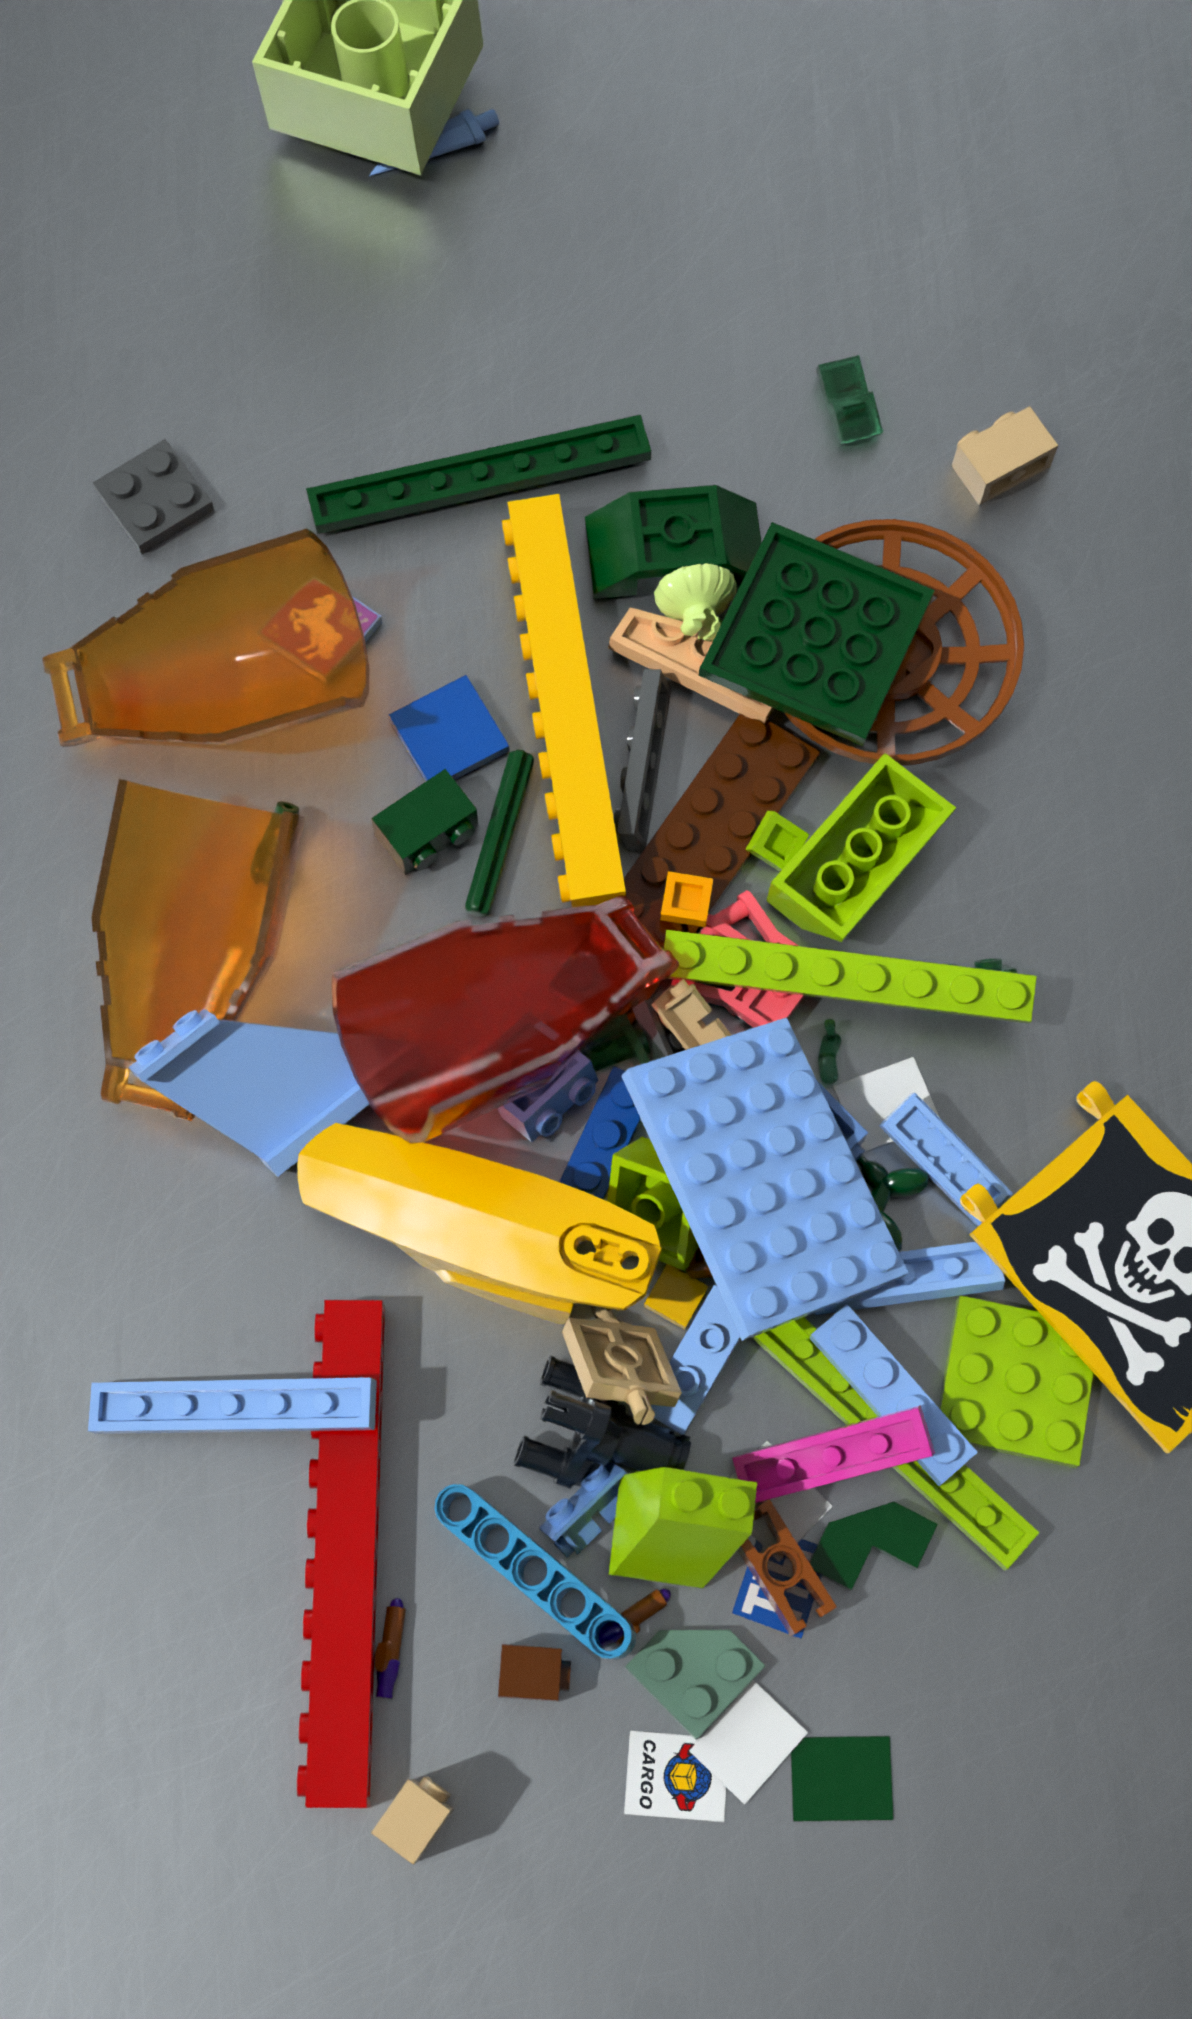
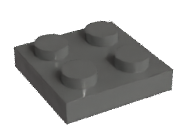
[92,439,214,555]

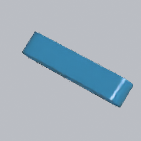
[434,1484,636,1660]

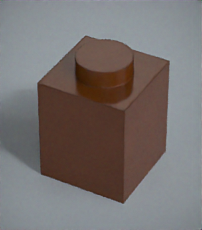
[498,1644,571,1702]

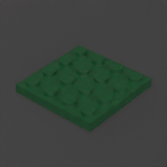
[699,522,935,746]

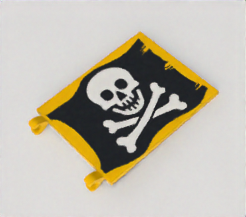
[960,1081,1192,1454]

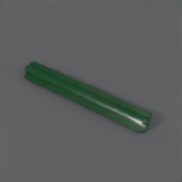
[465,749,534,918]

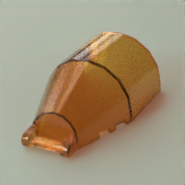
[42,528,369,747]
[91,779,305,1121]

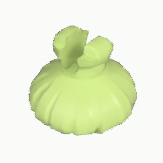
[654,563,737,642]

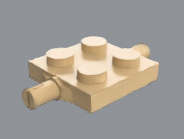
[562,1306,682,1425]

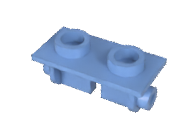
[539,1461,626,1558]

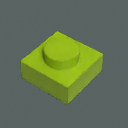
[745,811,810,872]

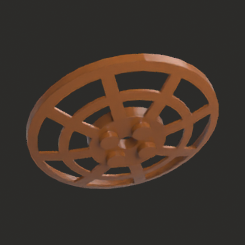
[785,519,1024,766]

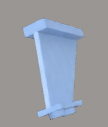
[128,1009,425,1177]

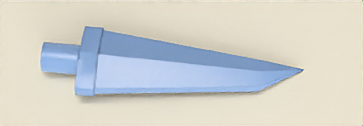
[368,109,499,177]

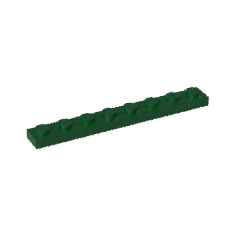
[306,414,652,534]

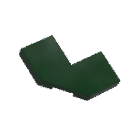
[809,1501,938,1591]

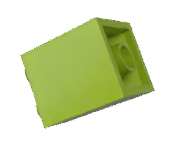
[609,1467,757,1588]

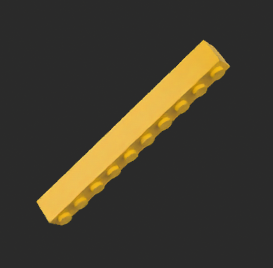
[502,494,628,917]

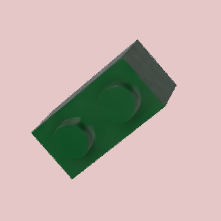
[371,769,478,875]

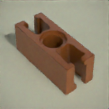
[738,1499,837,1637]

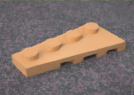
[608,607,775,725]

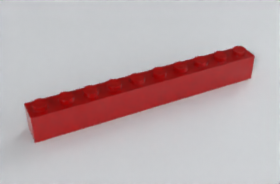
[297,1300,386,1808]

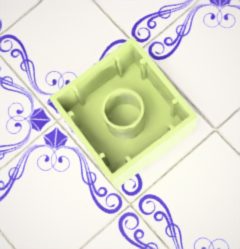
[252,0,484,175]

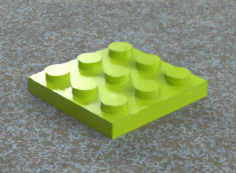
[939,1295,1094,1468]

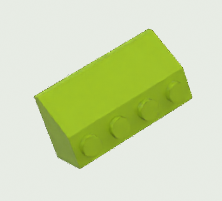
[766,753,956,942]

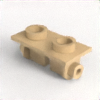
[651,979,731,1050]

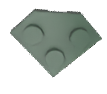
[625,1630,766,1740]

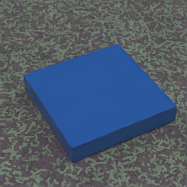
[388,675,510,782]

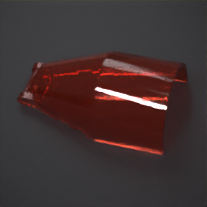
[331,895,679,1144]

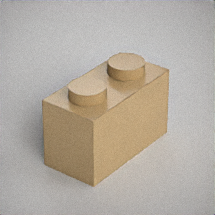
[951,406,1058,505]
[371,1777,454,1865]

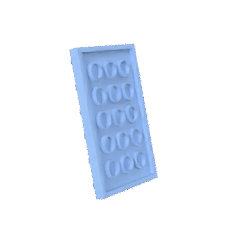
[622,1017,909,1341]

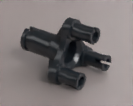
[514,1356,691,1489]

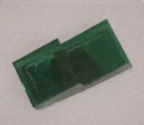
[816,355,883,444]

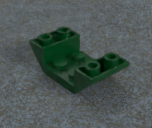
[585,485,762,599]

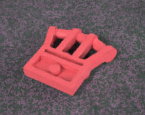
[671,890,805,1028]

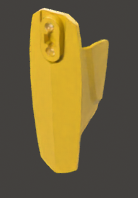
[297,1123,662,1325]

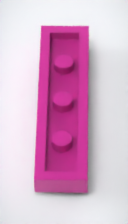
[732,1405,935,1503]

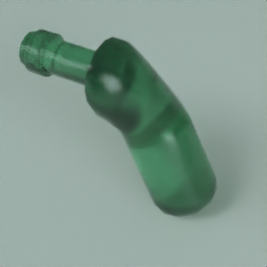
[818,1019,842,1084]

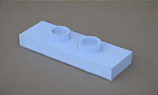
[879,1092,1013,1226]
[651,1285,740,1435]

